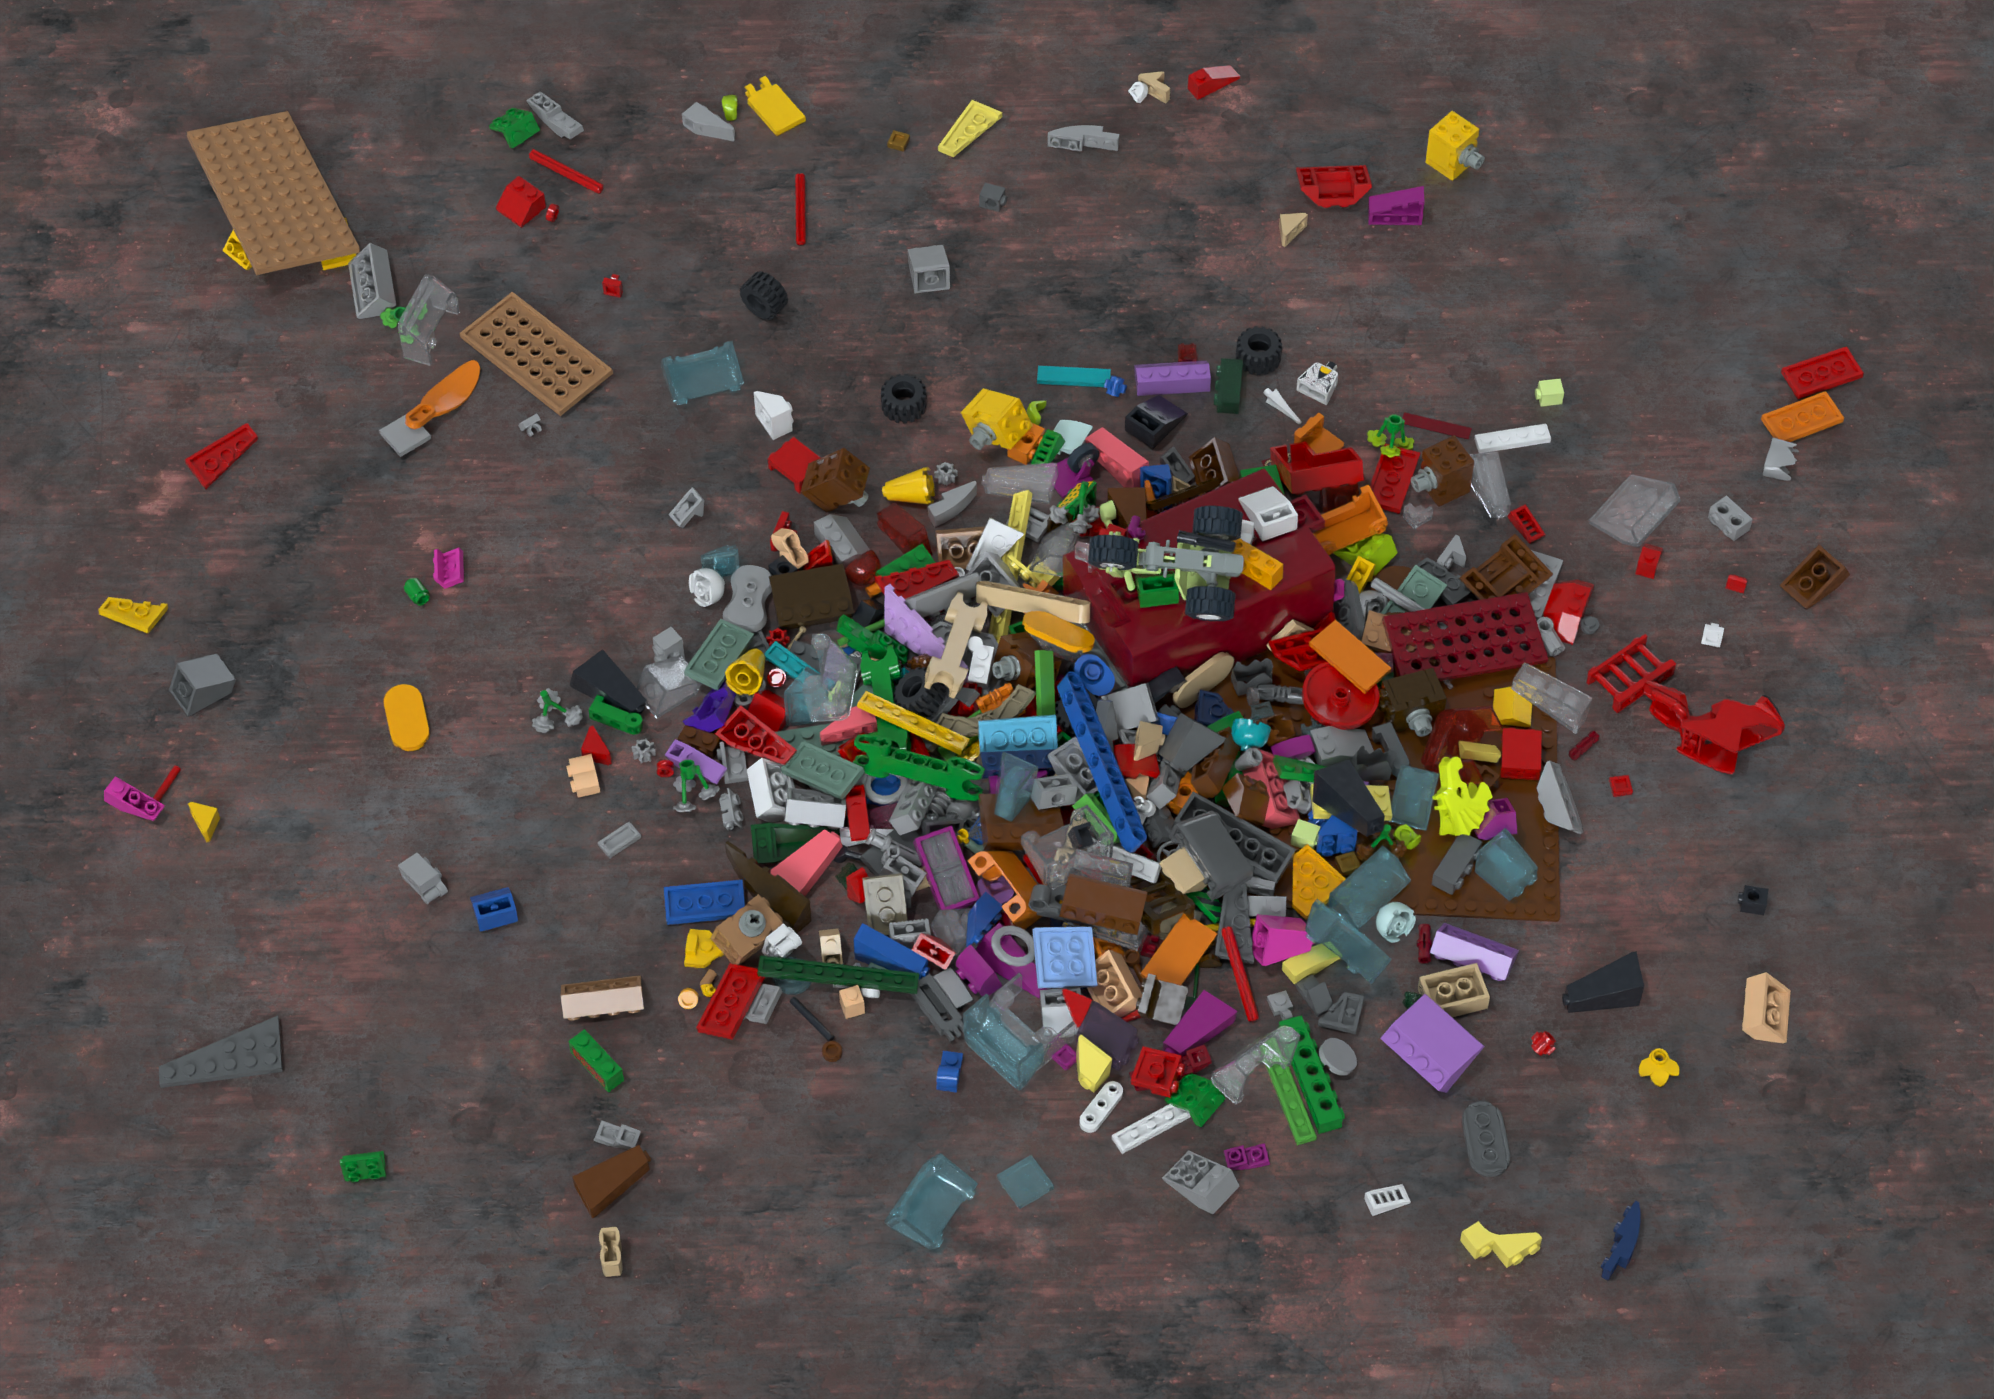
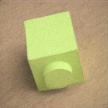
[1535,379,1564,406]
[1291,819,1321,849]

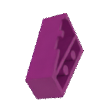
[1368,186,1424,225]

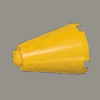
[882,467,935,504]
[725,649,765,695]

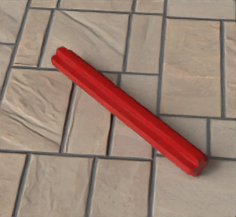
[529,149,604,194]
[795,173,806,245]
[1221,926,1259,1022]

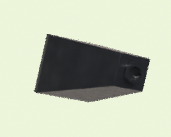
[570,649,647,715]
[1312,759,1385,836]
[1562,951,1644,1013]

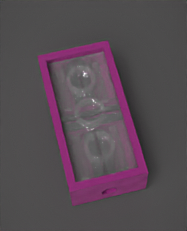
[913,826,979,916]

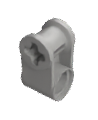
[1283,780,1312,814]

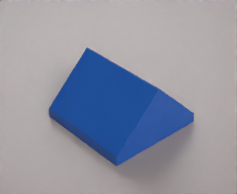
[1140,464,1172,510]

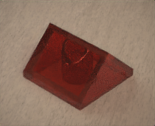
[1319,483,1359,514]

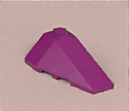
[976,923,1051,999]

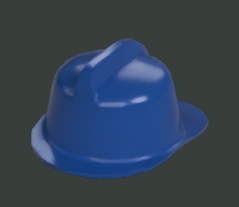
[1074,654,1115,696]

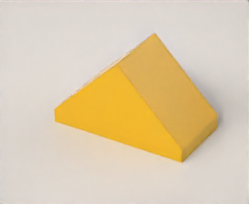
[188,802,220,843]

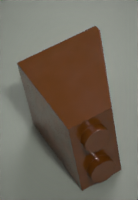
[1107,487,1146,528]

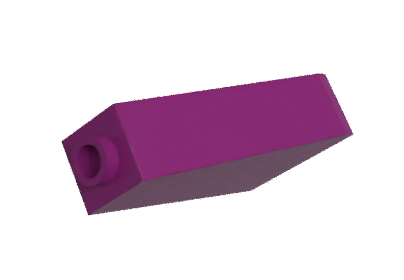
[1162,990,1237,1056]

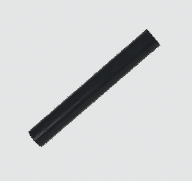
[789,997,835,1042]

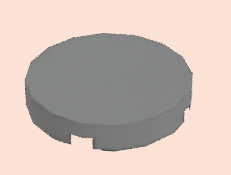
[1319,1038,1357,1075]

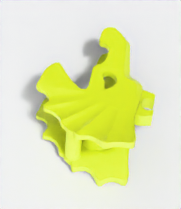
[1432,757,1493,836]

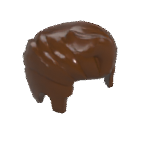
[1256,713,1297,747]

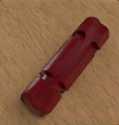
[1568,731,1599,760]

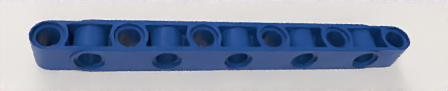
[1057,671,1147,853]

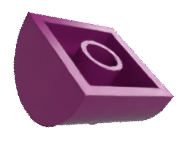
[955,944,1002,996]

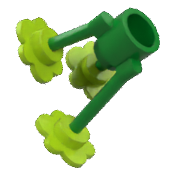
[1367,414,1414,457]

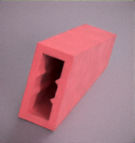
[770,829,843,896]

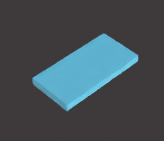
[978,715,1058,753]

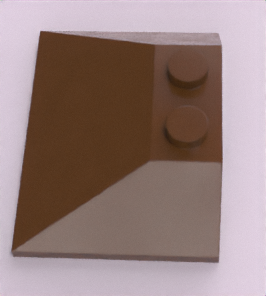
[1459,534,1553,620]

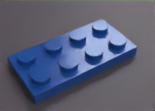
[664,880,745,925]

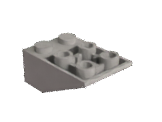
[1162,1150,1239,1214]

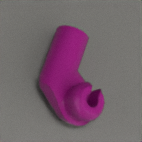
[1128,516,1146,540]

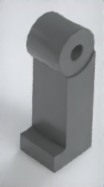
[1372,722,1409,777]

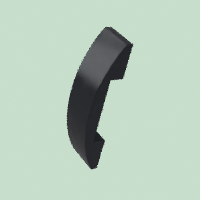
[1148,666,1188,704]

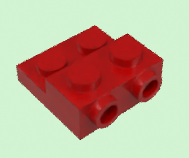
[1131,1046,1185,1098]

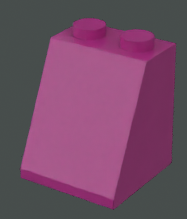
[1252,914,1315,966]

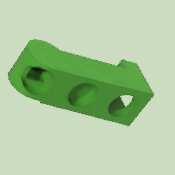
[1072,793,1120,844]

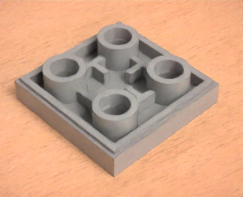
[379,415,431,457]

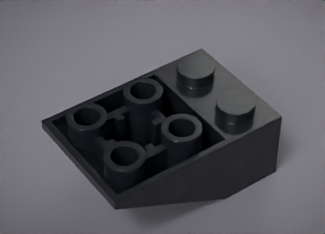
[1125,395,1188,449]

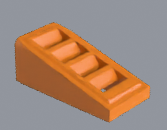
[1145,480,1157,519]

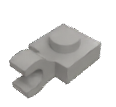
[1267,990,1293,1021]

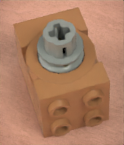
[710,894,783,965]

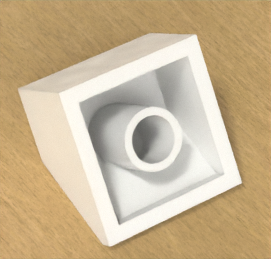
[754,391,794,440]

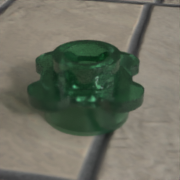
[1402,991,1423,1009]

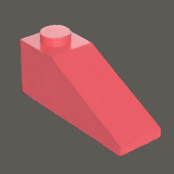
[820,706,877,746]

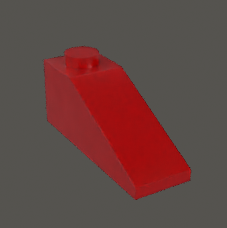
[1188,65,1240,100]

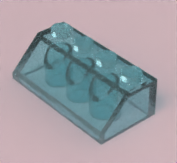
[1328,846,1411,930]

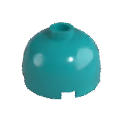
[1231,718,1271,751]

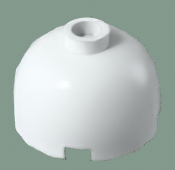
[689,568,725,607]

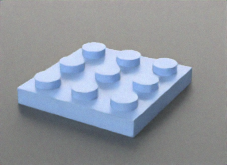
[1032,927,1098,988]

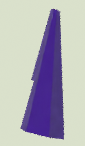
[683,679,736,733]

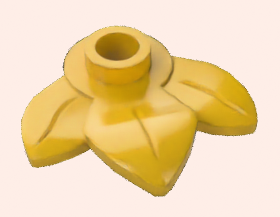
[1639,1048,1679,1087]

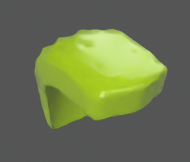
[722,95,738,121]
[1027,401,1047,426]
[1393,824,1421,850]

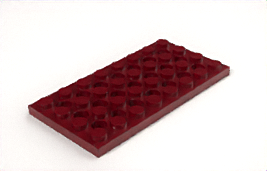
[1382,592,1549,681]

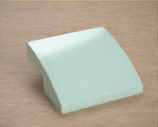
[1049,420,1093,455]

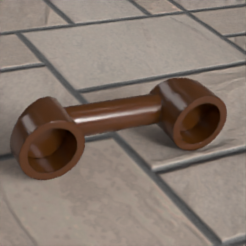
[1124,949,1144,994]

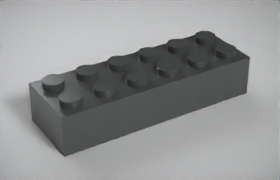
[1171,792,1296,886]

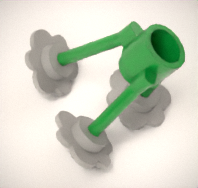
[673,759,720,812]

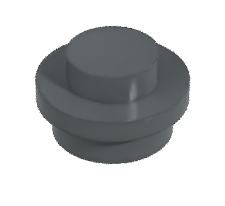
[1580,616,1599,634]

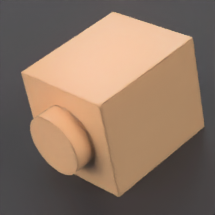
[839,985,865,1019]

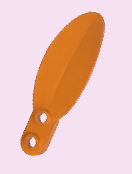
[405,360,480,429]

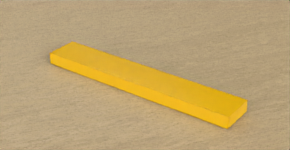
[857,691,970,755]

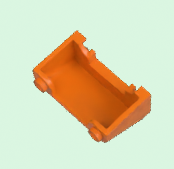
[1313,485,1388,555]

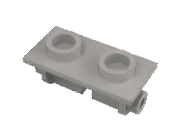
[719,788,743,830]

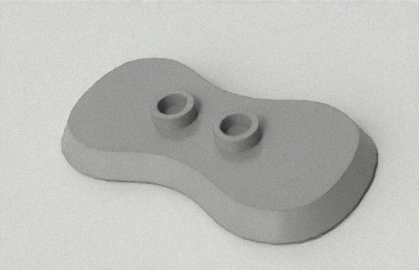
[723,565,773,632]

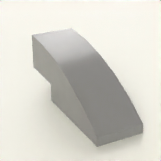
[928,481,977,527]

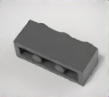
[1431,834,1483,895]

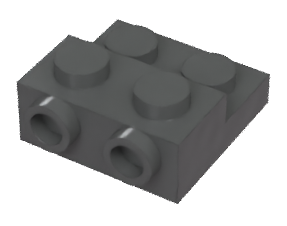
[921,812,964,856]

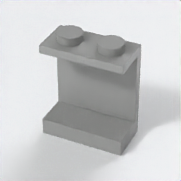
[1101,683,1159,732]

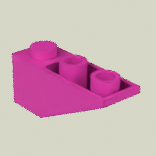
[104,776,165,821]

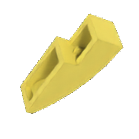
[1282,942,1341,984]

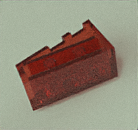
[876,503,933,556]

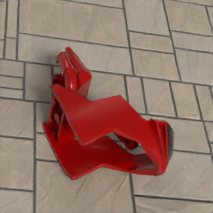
[1643,680,1785,774]

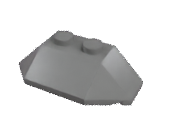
[1537,760,1583,834]

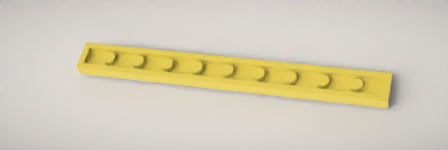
[989,490,1033,644]

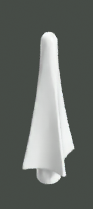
[1263,388,1302,424]

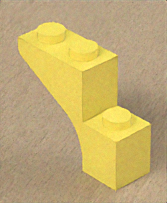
[1460,1221,1542,1268]

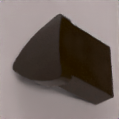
[1198,941,1222,968]

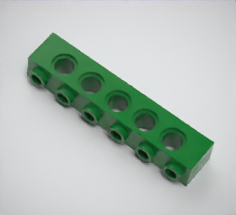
[1278,1015,1345,1134]

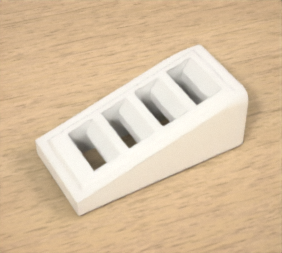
[1364,1184,1411,1216]

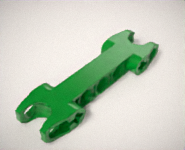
[860,644,912,751]
[853,734,985,801]

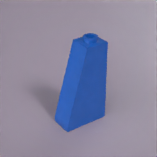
[854,923,930,980]

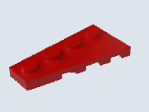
[185,423,258,489]

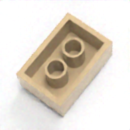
[1418,963,1490,1017]

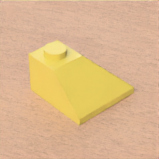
[1076,1035,1112,1093]

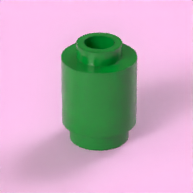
[404,578,430,606]

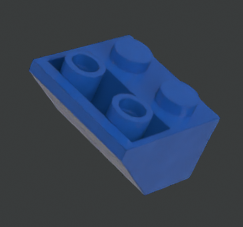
[1316,815,1358,857]
[470,887,518,932]

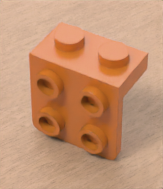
[1294,413,1344,454]

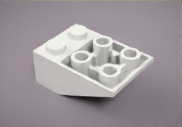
[1238,487,1298,541]

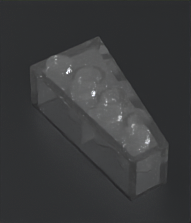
[1511,662,1593,734]

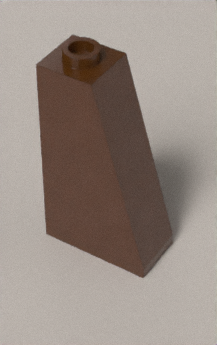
[572,1145,651,1218]

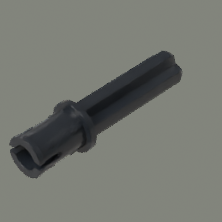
[1177,530,1236,552]

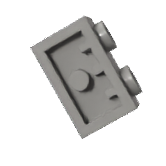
[717,741,748,784]

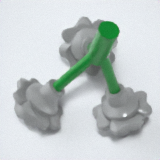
[1050,481,1099,534]
[532,688,583,733]

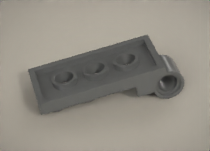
[1029,882,1115,931]

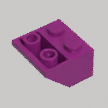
[1473,798,1517,840]

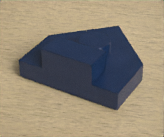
[1194,690,1235,727]

